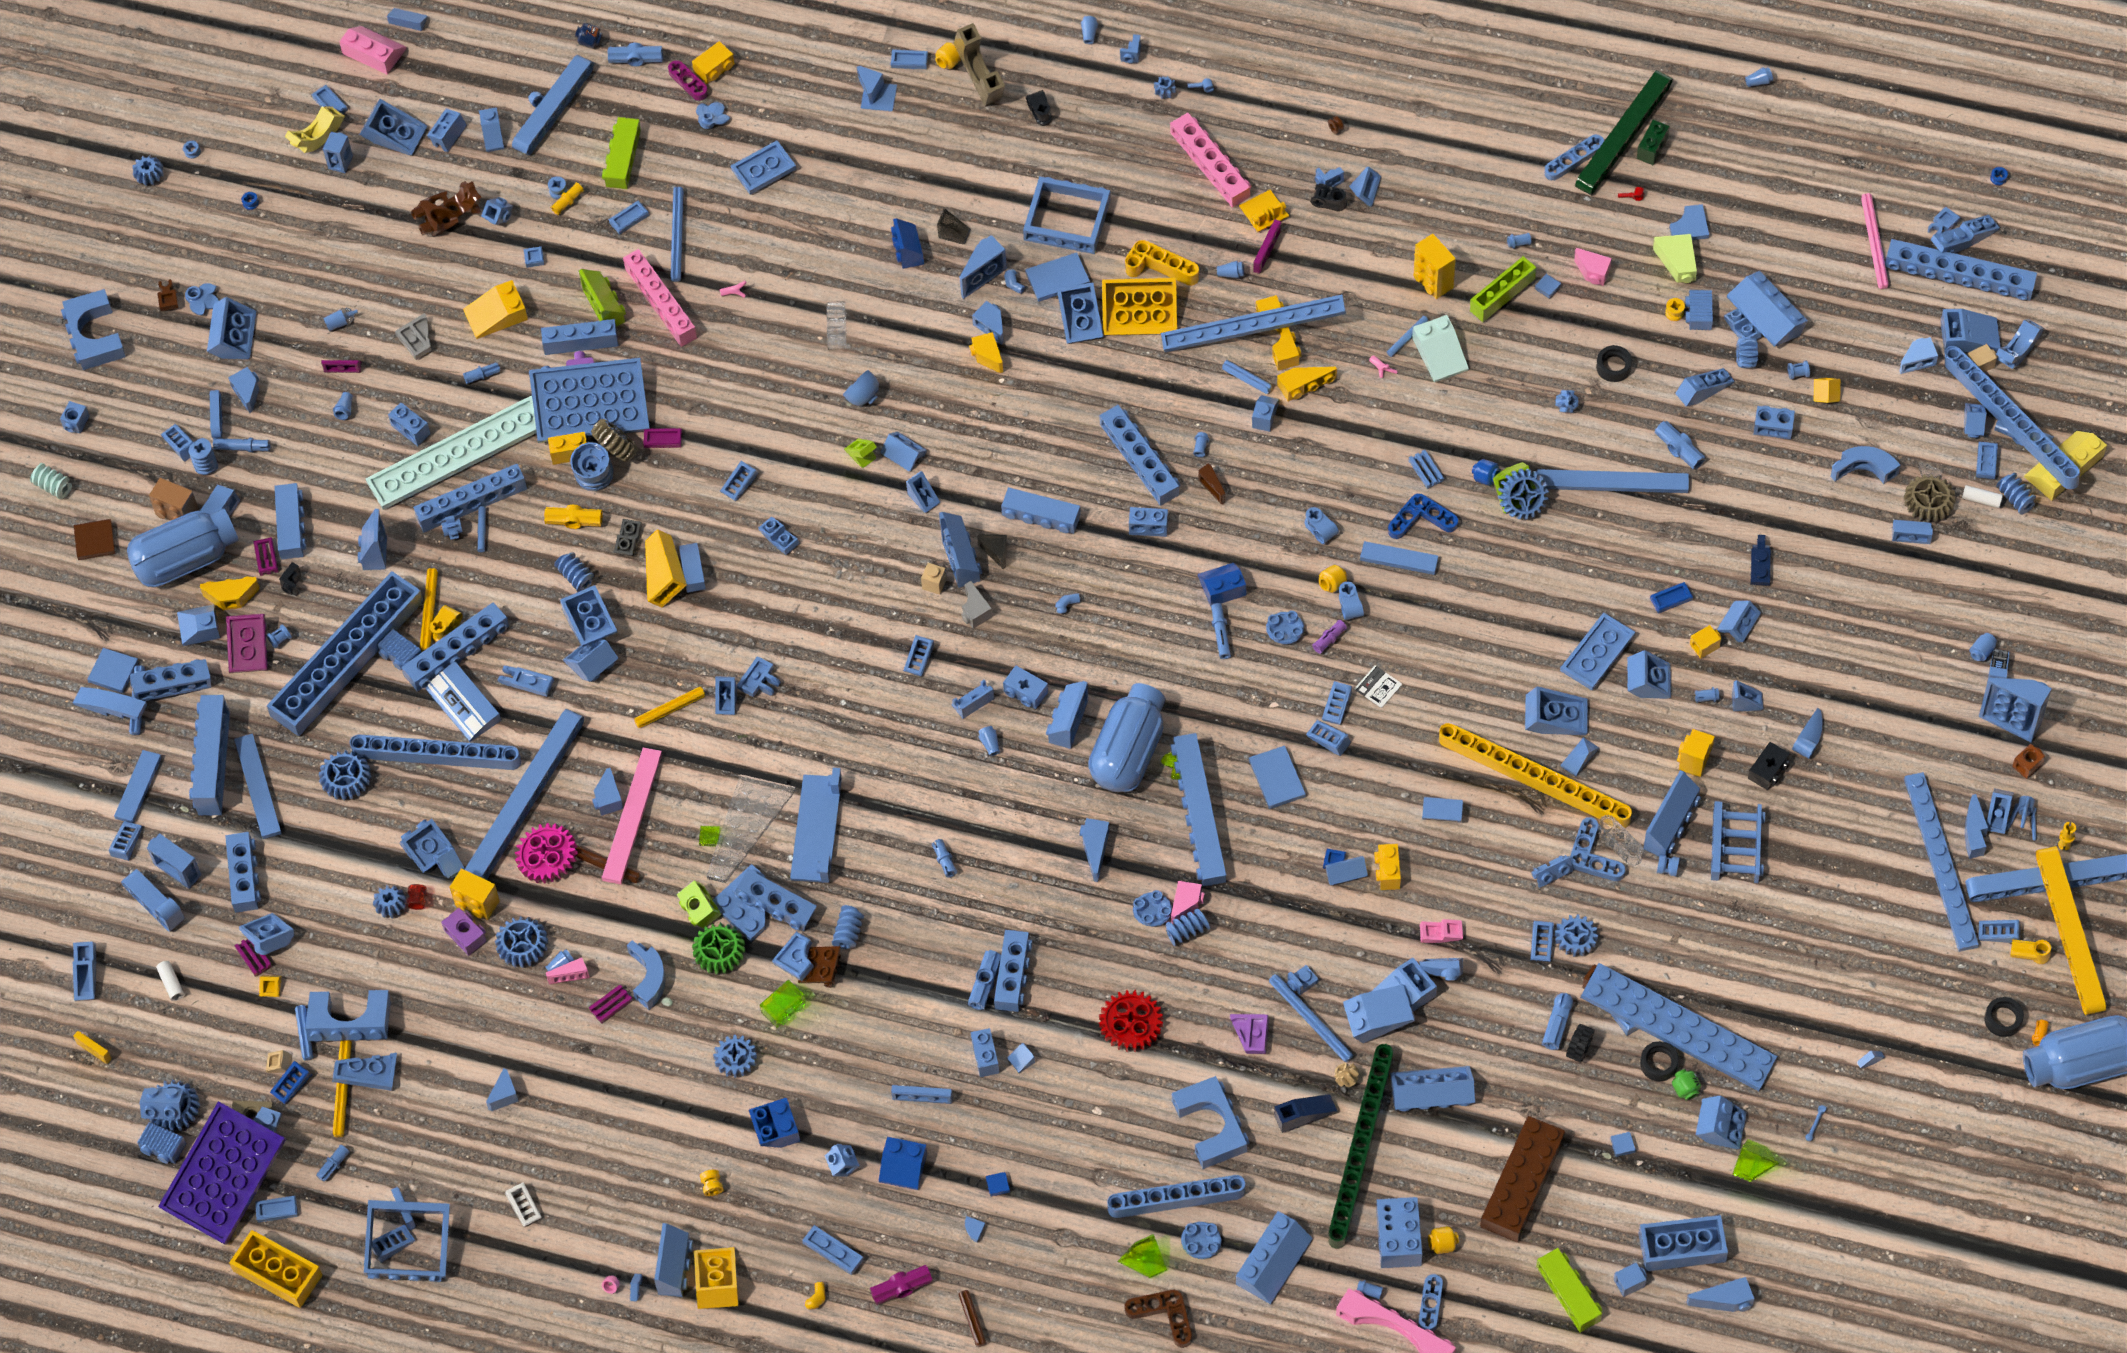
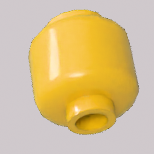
[935,42,961,69]
[1319,565,1347,593]
[1428,1226,1459,1254]

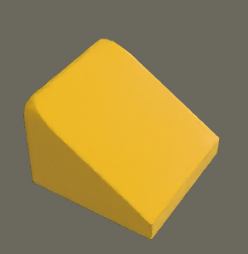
[259,975,282,997]

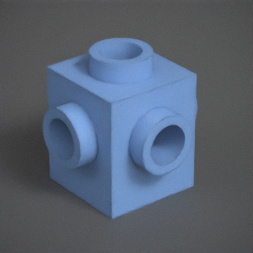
[481,197,513,225]
[825,1144,859,1177]

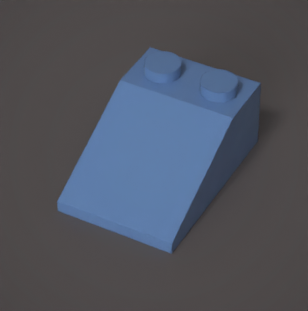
[359,99,427,156]
[960,235,1007,299]
[1057,282,1103,344]
[358,509,387,570]
[560,585,617,647]
[1525,686,1588,735]
[1343,984,1416,1043]

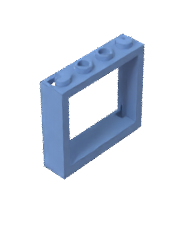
[1023,177,1111,254]
[364,1200,450,1282]

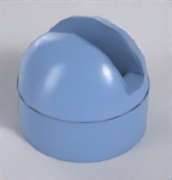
[529,92,544,107]

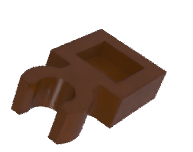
[157,279,179,311]

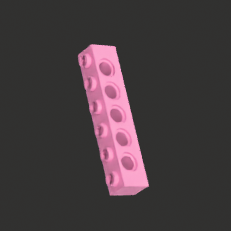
[1170,113,1251,208]
[623,249,697,347]

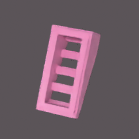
[546,958,589,984]

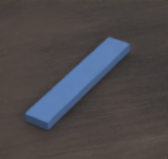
[234,733,282,839]

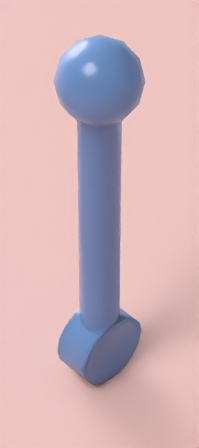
[1805,1105,1826,1142]

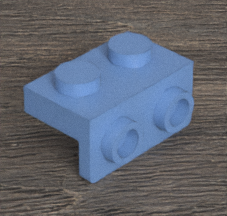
[139,1088,184,1120]

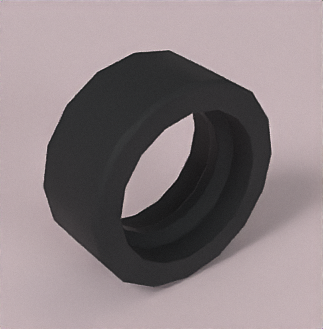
[1596,345,1632,382]
[1984,997,2024,1037]
[1640,1041,1679,1082]

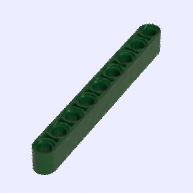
[1575,70,1673,195]

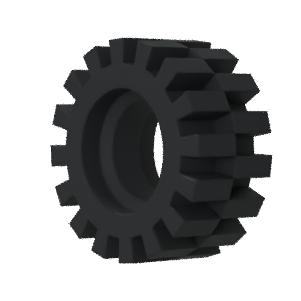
[1566,1024,1595,1063]

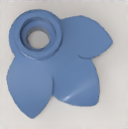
[696,102,730,129]
[185,283,219,315]

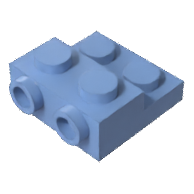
[399,819,455,873]

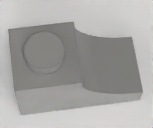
[961,581,992,629]

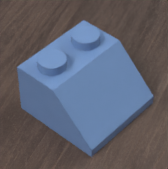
[563,639,618,682]
[1627,650,1671,699]

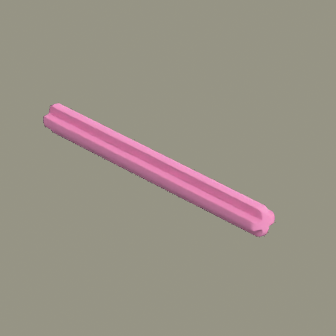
[1861,193,1889,289]

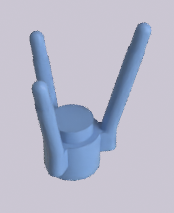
[2006,796,2036,841]

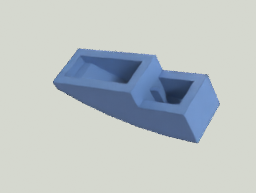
[679,543,706,593]
[1965,794,1988,859]
[72,941,96,1001]

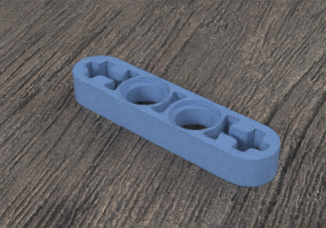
[1544,134,1604,181]

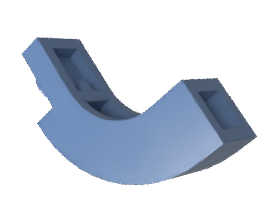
[1996,319,2045,369]
[1830,446,1901,484]
[627,940,666,1010]

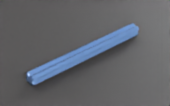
[671,187,684,282]
[1269,974,1353,1062]

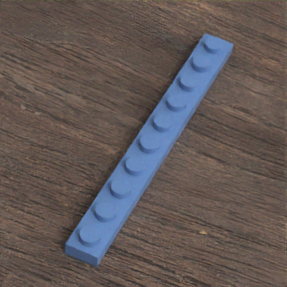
[1161,295,1346,352]
[1904,772,1979,952]

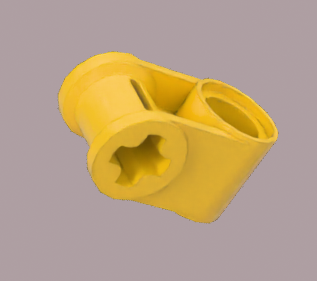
[430,605,463,642]

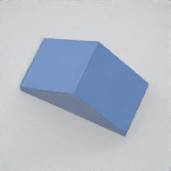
[856,66,884,104]
[906,471,940,513]
[715,676,737,715]
[1731,680,1763,711]
[486,1068,518,1111]

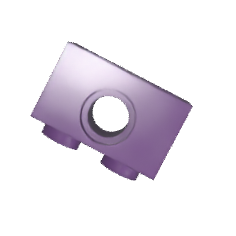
[441,908,486,956]

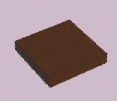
[73,519,116,560]

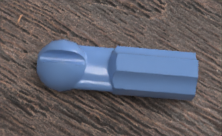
[1542,993,1574,1050]

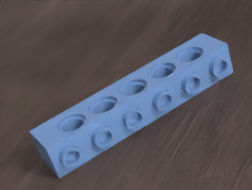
[1099,405,1180,506]
[413,464,527,533]
[401,602,509,691]

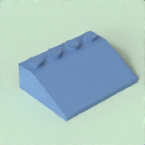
[1979,677,2052,742]

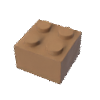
[149,478,199,521]

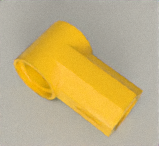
[2010,939,2051,964]

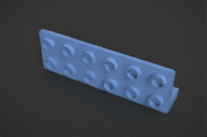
[790,768,842,883]

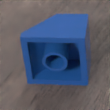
[1198,563,1246,607]
[879,1137,927,1190]

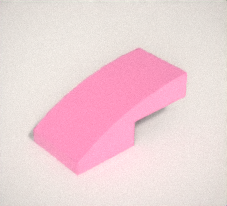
[1420,919,1463,943]

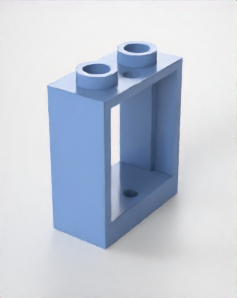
[147,833,201,889]

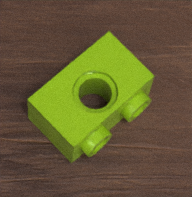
[677,880,722,928]

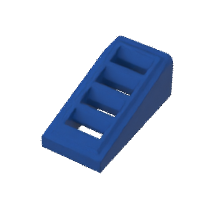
[270,1061,313,1105]

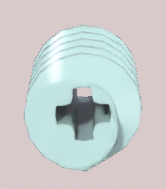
[30,463,72,500]

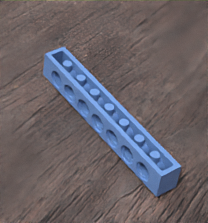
[1885,239,2037,301]

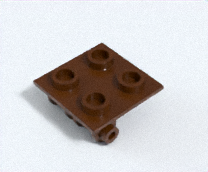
[798,946,841,988]

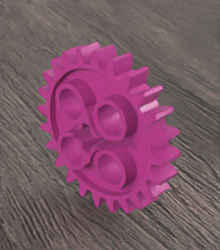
[515,823,578,884]

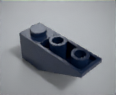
[1274,1094,1338,1133]

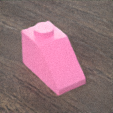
[1574,248,1612,286]
[1171,881,1205,924]

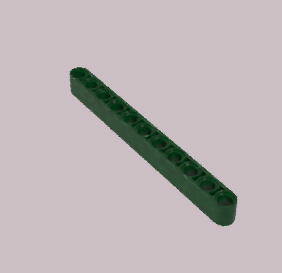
[1328,1044,1393,1249]

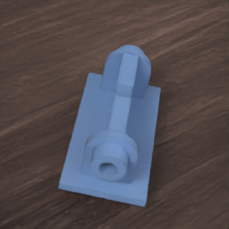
[1531,855,1573,888]

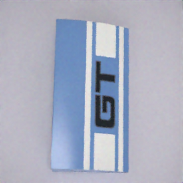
[426,662,501,742]

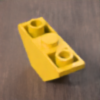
[200,576,260,610]

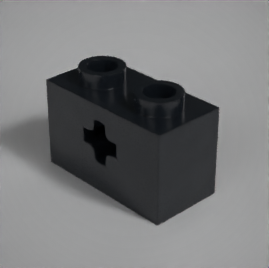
[1748,742,1790,790]

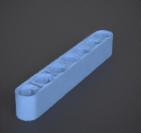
[512,55,594,155]
[1107,1175,1245,1218]

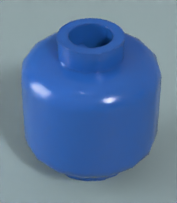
[1472,459,1501,486]

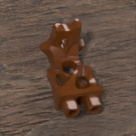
[411,181,482,237]

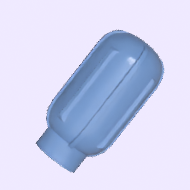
[127,509,239,587]
[1088,683,1166,792]
[2022,1015,2127,1089]

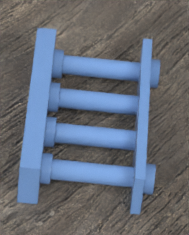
[1711,801,1765,883]

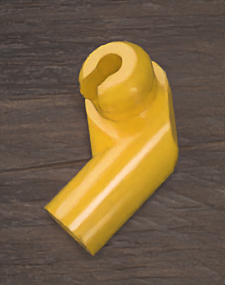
[805,1282,826,1310]

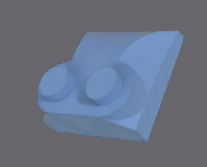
[239,913,294,955]
[1419,958,1463,980]

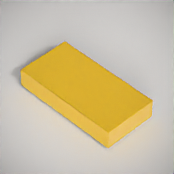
[73,1031,111,1064]

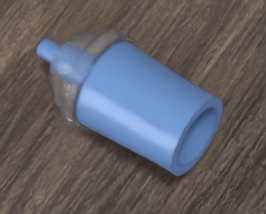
[323,307,358,331]

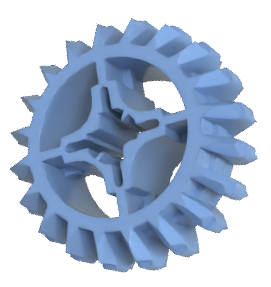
[1498,469,1549,520]
[319,750,371,801]
[495,916,548,968]
[149,1079,200,1133]

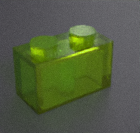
[759,979,806,1028]

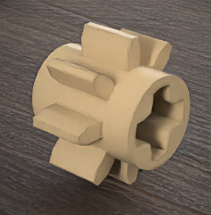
[1334,1063,1359,1087]

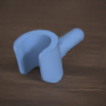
[1188,78,1214,92]

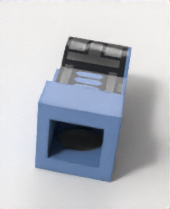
[1987,648,2009,682]

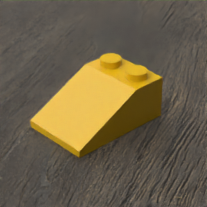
[463,280,528,339]
[694,1247,738,1309]

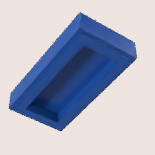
[1650,582,1693,614]

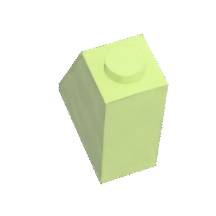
[1653,234,1697,283]

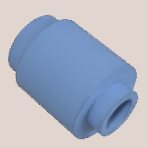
[1969,633,1997,661]

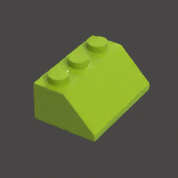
[578,269,626,326]

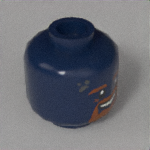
[575,23,602,48]

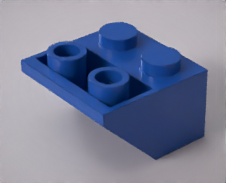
[891,218,924,269]
[749,1097,800,1148]

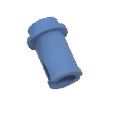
[1507,233,1531,249]
[1193,432,1209,457]
[1695,687,1719,703]
[1357,1280,1383,1300]

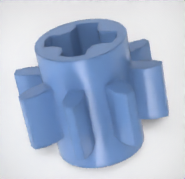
[1154,76,1176,99]
[1555,390,1578,413]
[441,515,463,540]

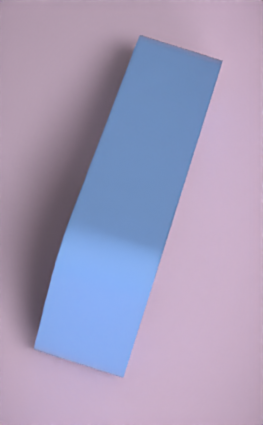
[121,869,185,932]

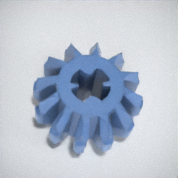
[132,155,163,186]
[1736,337,1758,368]
[373,885,407,919]

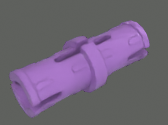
[1312,620,1347,654]

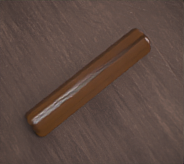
[959,1290,986,1347]

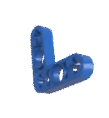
[1388,494,1458,539]

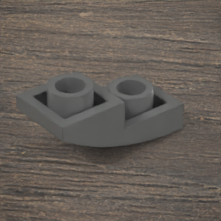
[614,519,642,556]

